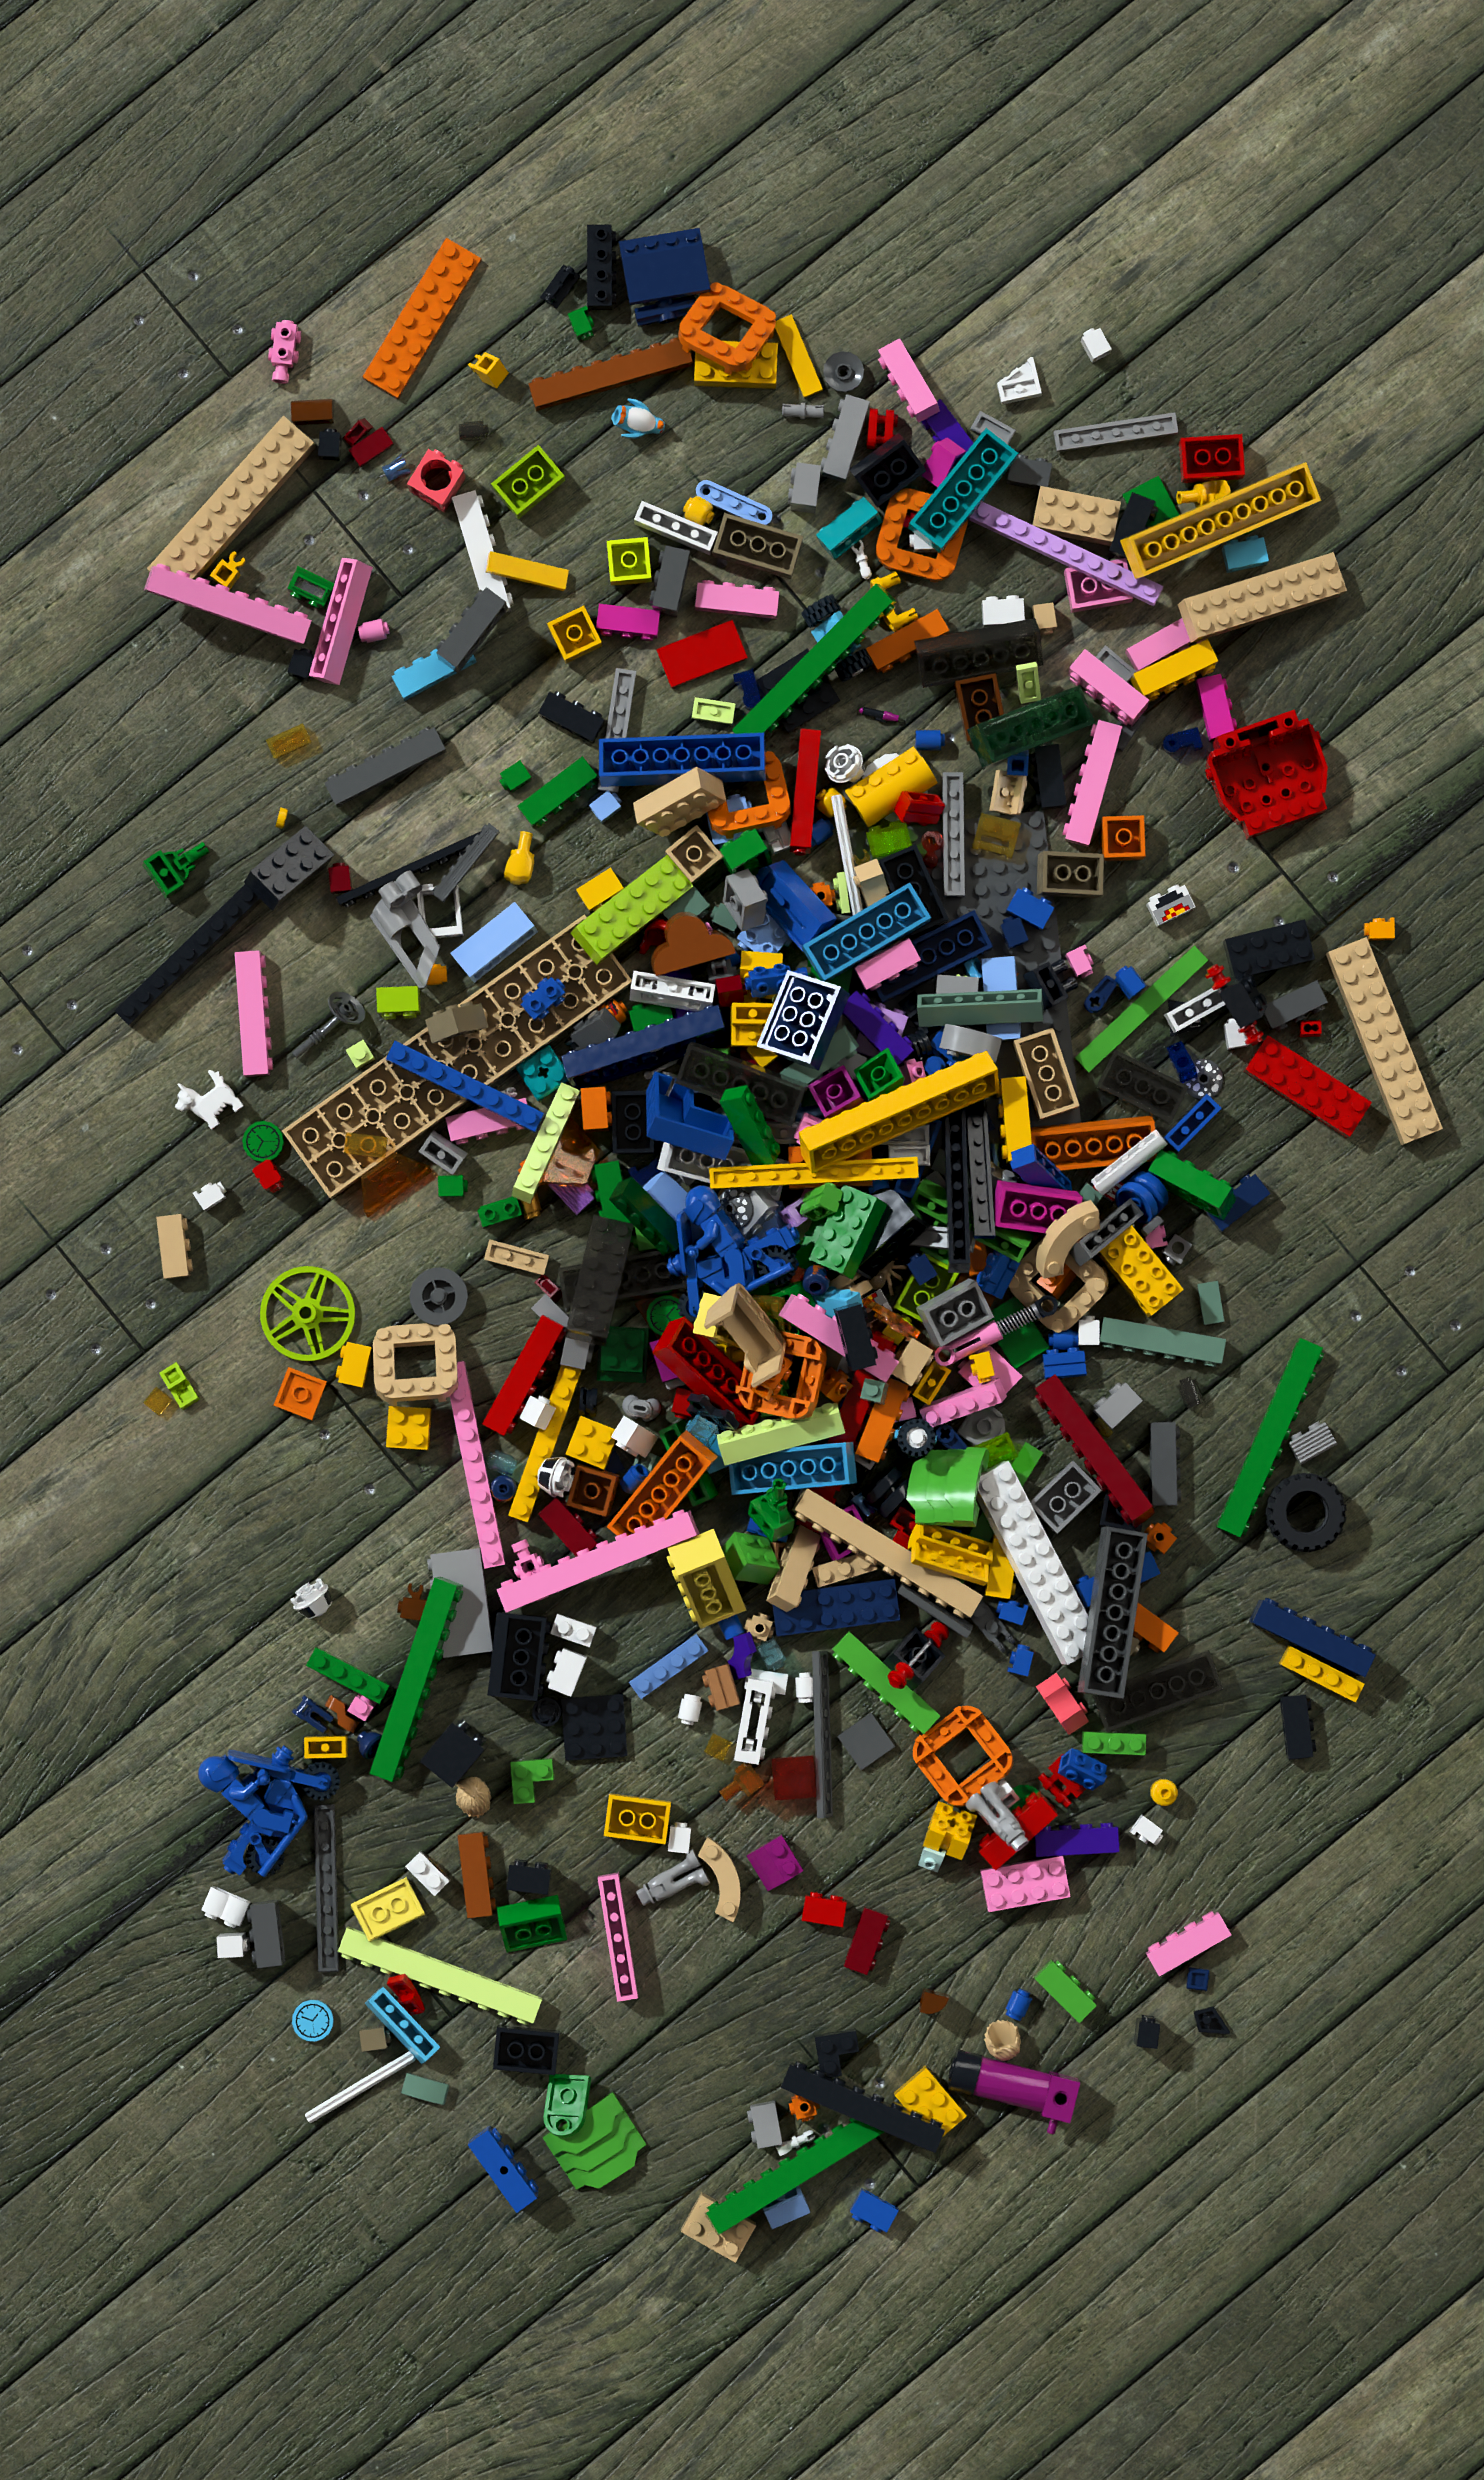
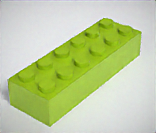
[570,855,693,965]

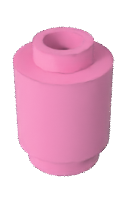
[358,619,390,643]

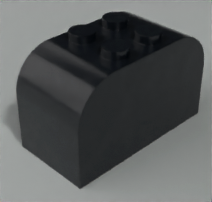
[856,1188,931,1280]

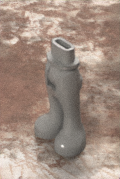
[622,1395,661,1422]
[966,1781,1029,1852]
[636,1849,711,1906]

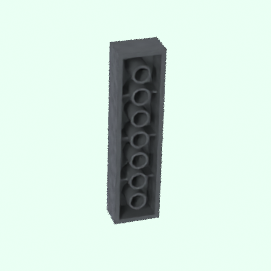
[1077,1527,1148,1699]

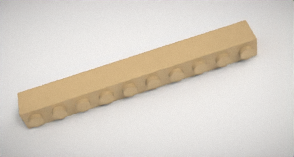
[791,1488,983,1619]

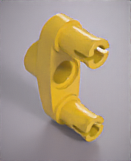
[870,571,919,632]

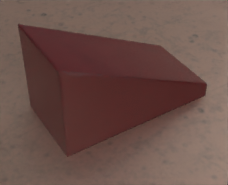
[343,418,373,447]
[535,1274,564,1303]

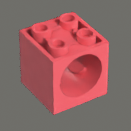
[407,449,466,513]

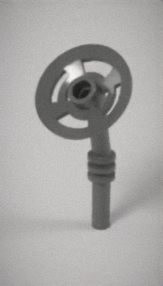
[292,992,365,1059]

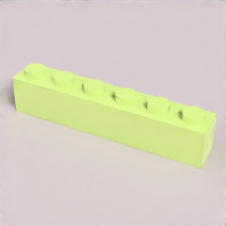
[511,1082,580,1204]
[717,1402,845,1466]

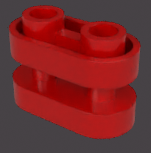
[867,408,898,450]

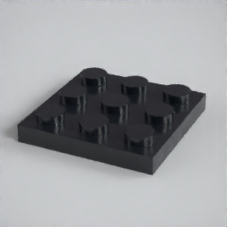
[756,649,840,733]
[561,1694,628,1761]

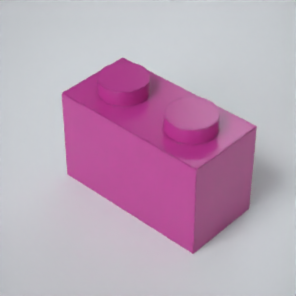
[922,437,966,487]

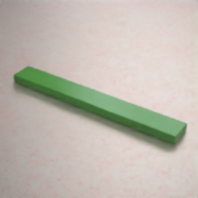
[1075,945,1208,1073]
[951,1442,1043,1583]

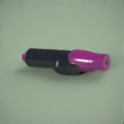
[859,707,899,722]

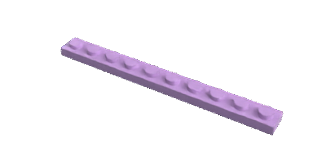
[970,502,1163,606]

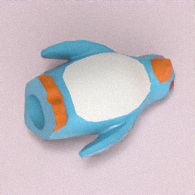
[611,398,665,439]

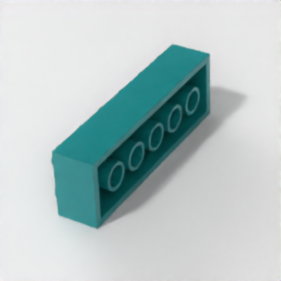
[908,428,1018,553]

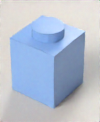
[589,790,622,824]

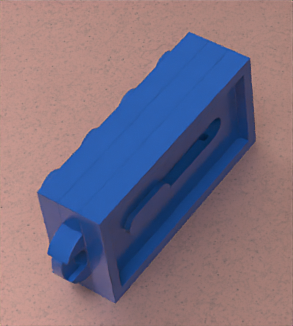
[756,860,837,952]

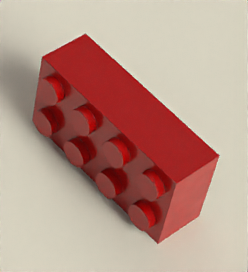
[978,1791,1058,1870]

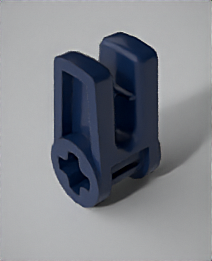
[1084,975,1117,1013]
[935,1424,967,1450]
[292,1695,335,1734]

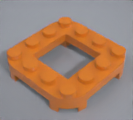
[678,282,776,375]
[876,488,968,582]
[707,751,791,839]
[736,1331,827,1420]
[913,1706,1014,1807]

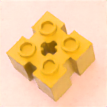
[923,1801,977,1860]

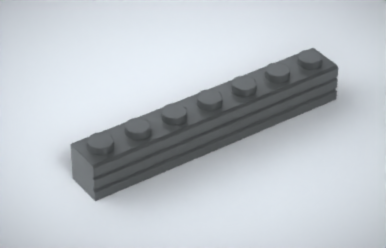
[433,823,500,903]

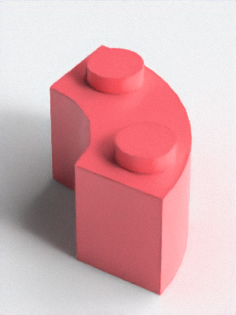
[1036,1673,1089,1735]

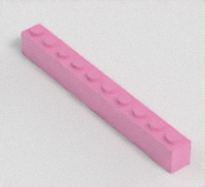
[450,1361,506,1568]
[497,1509,699,1612]

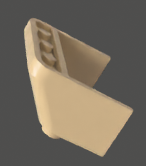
[704,1283,786,1388]

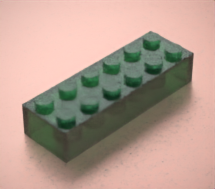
[967,685,1095,768]

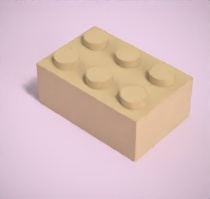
[891,1337,934,1386]
[681,2192,756,2263]

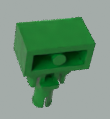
[142,842,209,899]
[748,1479,795,1542]

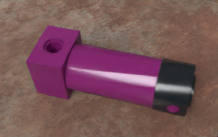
[948,2049,1080,2135]

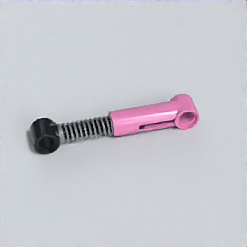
[934,1295,1058,1366]

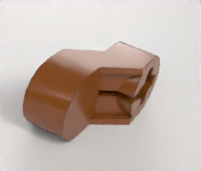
[325,1695,359,1733]

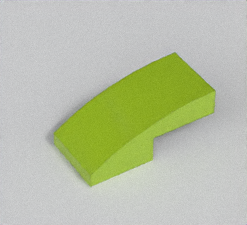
[159,1362,200,1410]

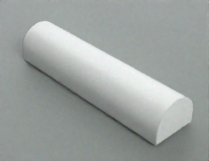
[1091,1130,1168,1196]

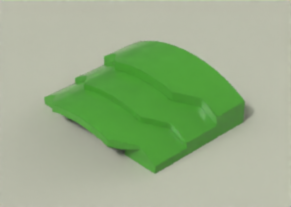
[906,1447,990,1527]
[543,2092,647,2190]

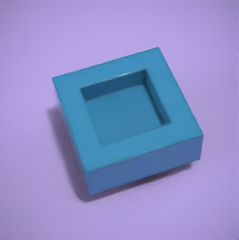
[964,958,983,980]

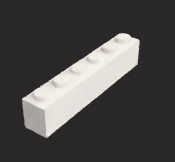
[452,490,514,612]

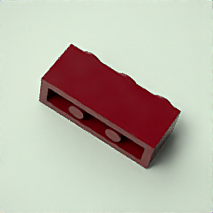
[538,1497,598,1557]
[843,1906,890,1975]

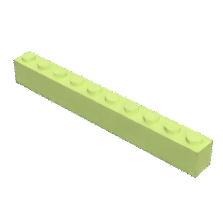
[338,1926,543,2025]

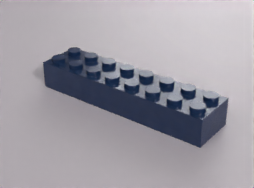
[561,1005,731,1091]

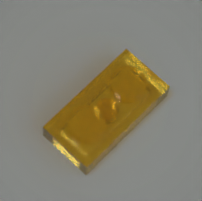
[266,723,312,759]
[344,1132,388,1158]

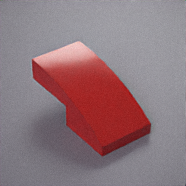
[387,1974,425,2016]

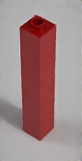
[790,729,821,856]

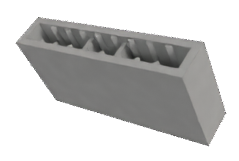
[427,1548,493,1658]

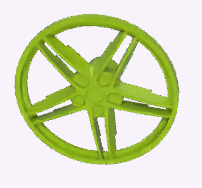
[260,1266,355,1361]

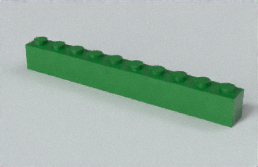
[732,584,897,736]
[1216,1338,1324,1537]
[369,1577,463,1782]
[705,2118,884,2235]

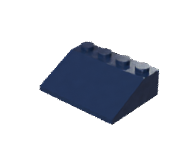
[619,228,711,305]
[757,970,850,1071]

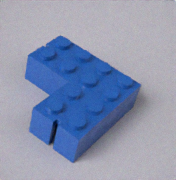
[646,1072,734,1160]

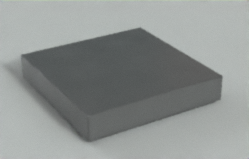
[837,1713,895,1770]

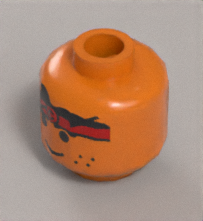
[598,998,628,1024]

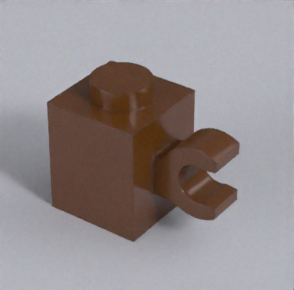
[397,1583,427,1621]

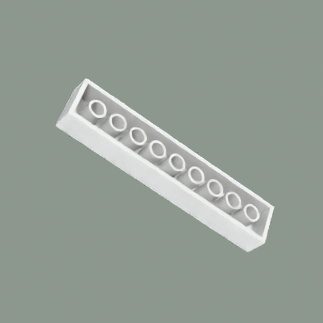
[976,1461,1088,1665]

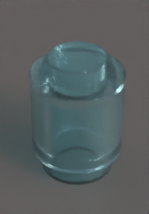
[486,1450,518,1476]

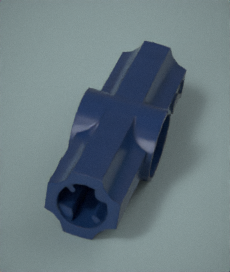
[634,295,696,327]

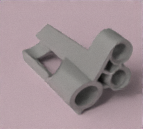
[370,870,440,989]

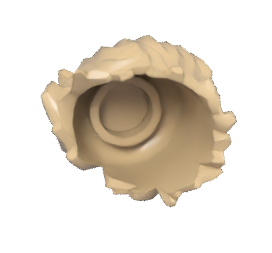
[456,1777,492,1818]
[984,2020,1021,2061]

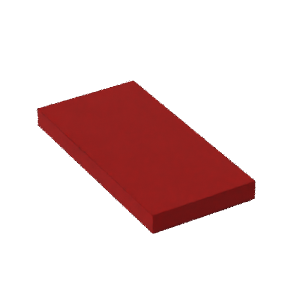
[656,620,748,688]

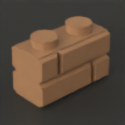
[702,1664,740,1711]

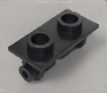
[540,264,580,309]

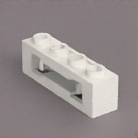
[630,971,716,1012]
[734,1677,776,1765]

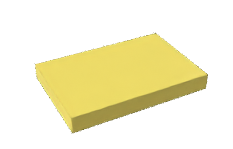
[350,1877,425,1942]

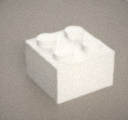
[546,1648,587,1697]

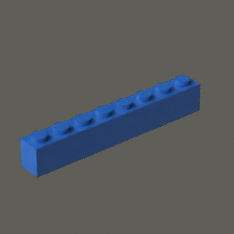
[386,1041,545,1133]

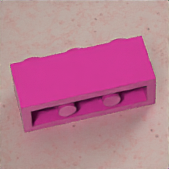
[596,604,661,641]
[1195,674,1237,742]

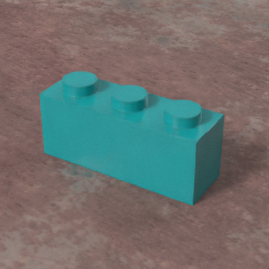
[816,497,883,560]

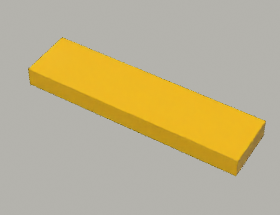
[775,314,823,398]
[485,551,569,591]

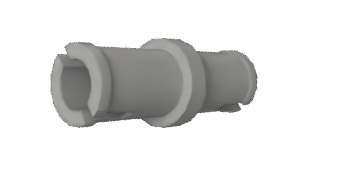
[782,403,824,419]

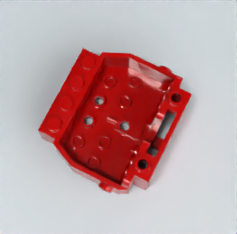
[1205,709,1328,840]

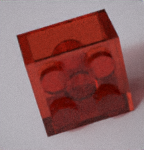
[771,1754,816,1801]

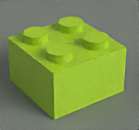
[376,986,421,1020]

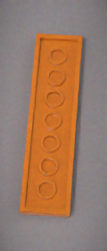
[363,238,482,399]

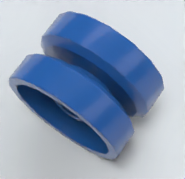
[1115,1171,1169,1225]

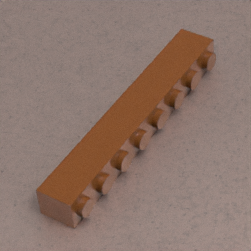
[529,337,693,411]

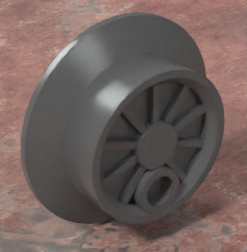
[410,1267,468,1325]

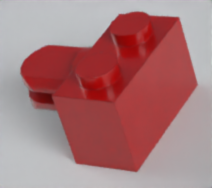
[890,1504,916,1550]

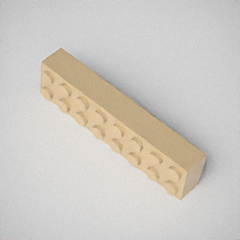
[1177,552,1347,643]

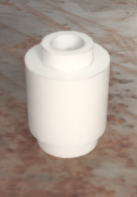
[795,1672,814,1703]
[678,1694,702,1725]

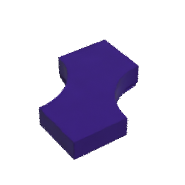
[728,1632,757,1680]

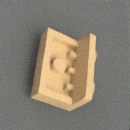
[989,770,1027,815]

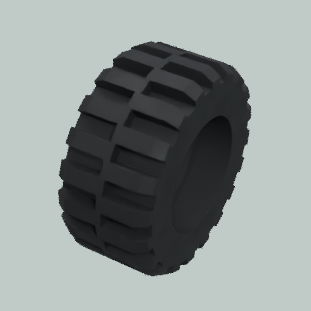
[1265,1473,1347,1552]

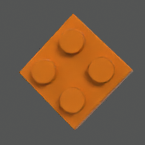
[273,1367,327,1420]

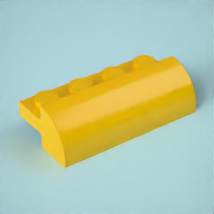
[845,746,937,827]
[730,1003,774,1047]
[908,1524,993,1586]

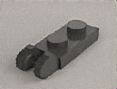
[971,1599,1016,1653]

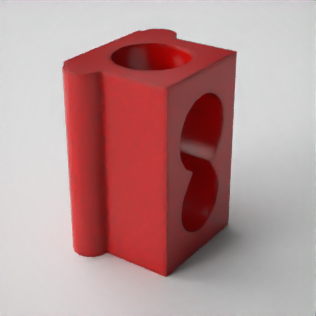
[1299,1020,1322,1037]

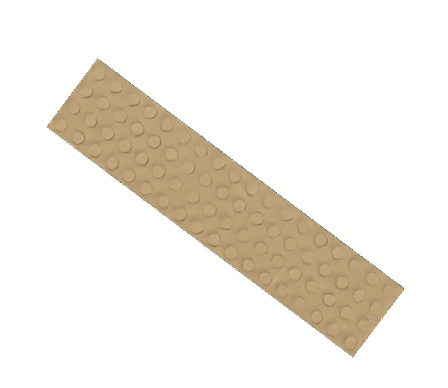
[282,914,632,1199]

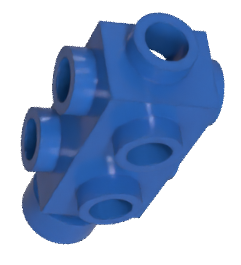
[745,963,808,998]

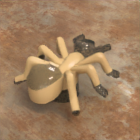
[868,1250,909,1296]

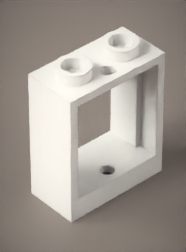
[417,884,464,939]

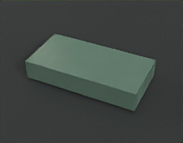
[1197,1281,1224,1325]

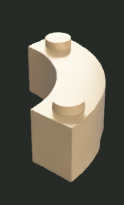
[853,859,906,949]
[1036,1200,1100,1279]
[698,1836,740,1922]

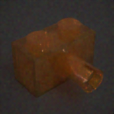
[719,1762,765,1802]

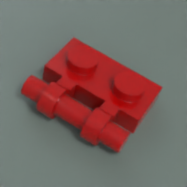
[1038,1753,1086,1808]

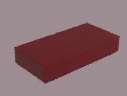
[348,427,394,468]

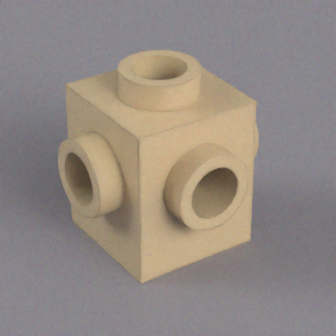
[744,1612,775,1644]

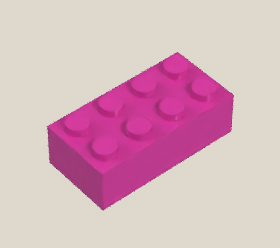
[993,1180,1083,1233]

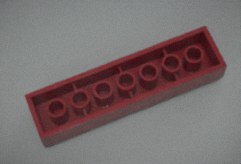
[1035,1374,1155,1528]

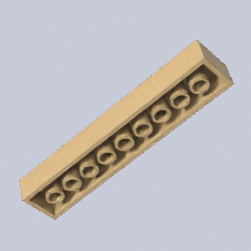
[147,416,316,580]
[1326,937,1443,1146]

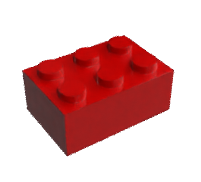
[1179,434,1245,483]

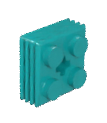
[516,1045,569,1101]

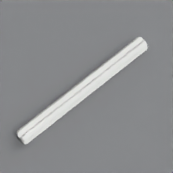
[831,794,863,915]
[305,2051,416,2123]

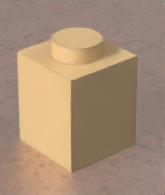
[1032,602,1057,635]

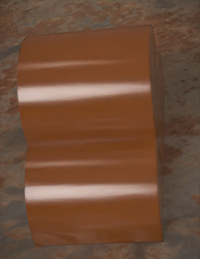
[651,912,736,976]

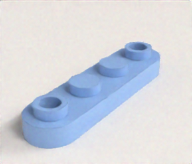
[696,480,772,526]

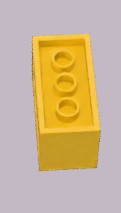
[1097,1225,1184,1317]

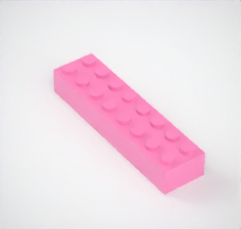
[144,564,312,644]

